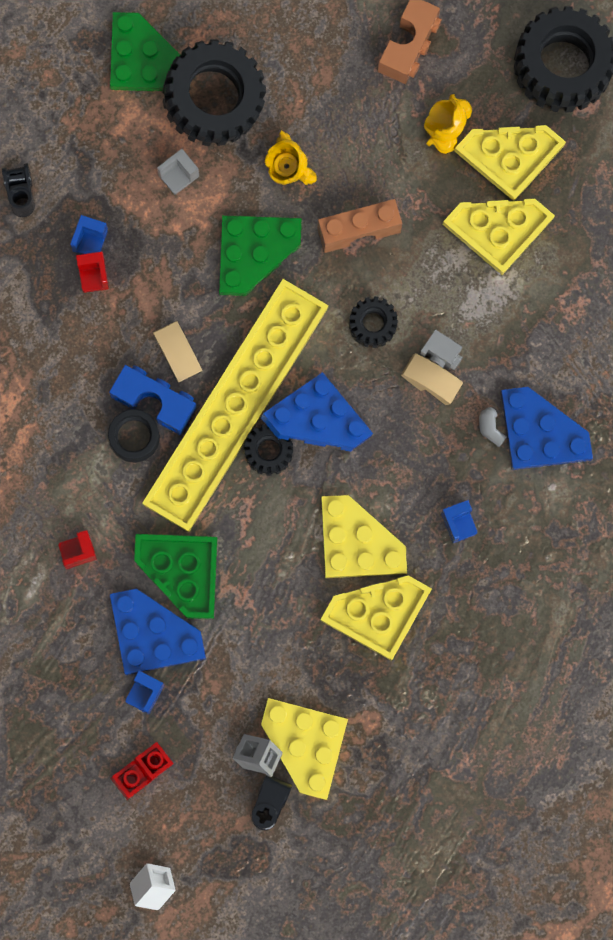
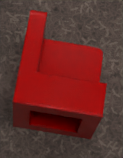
[76,251,109,293]
[58,530,97,569]

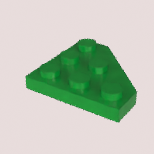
[110,12,180,91]
[219,216,302,296]
[134,534,218,619]

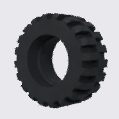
[514,6,613,113]
[162,39,266,146]

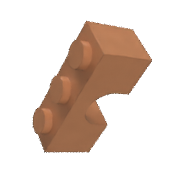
[378,0,442,84]
[317,199,402,253]

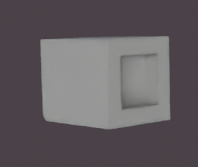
[157,149,199,194]

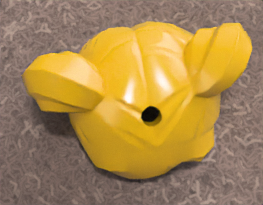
[424,94,472,154]
[265,130,317,185]

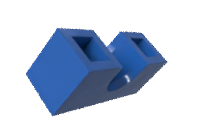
[109,365,197,436]

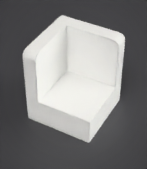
[130,863,176,910]

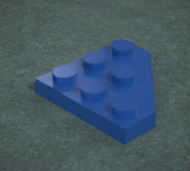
[261,372,373,452]
[501,387,593,470]
[110,589,206,675]

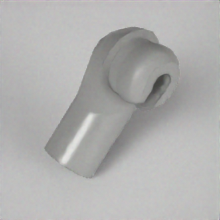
[479,407,507,447]

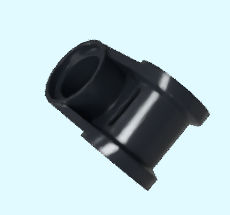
[2,163,35,217]
[252,775,293,831]

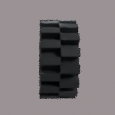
[349,296,398,348]
[245,424,293,476]

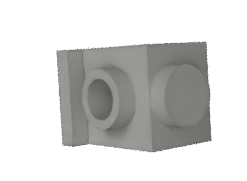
[420,330,463,370]
[233,734,283,777]

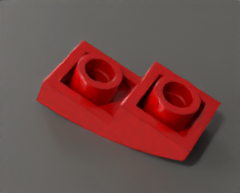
[111,742,174,800]

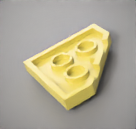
[454,125,566,201]
[442,199,555,275]
[321,495,407,578]
[320,576,432,661]
[261,698,348,800]

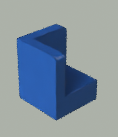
[71,215,108,254]
[441,500,477,543]
[126,671,165,714]

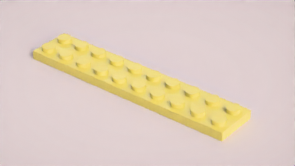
[142,279,329,532]

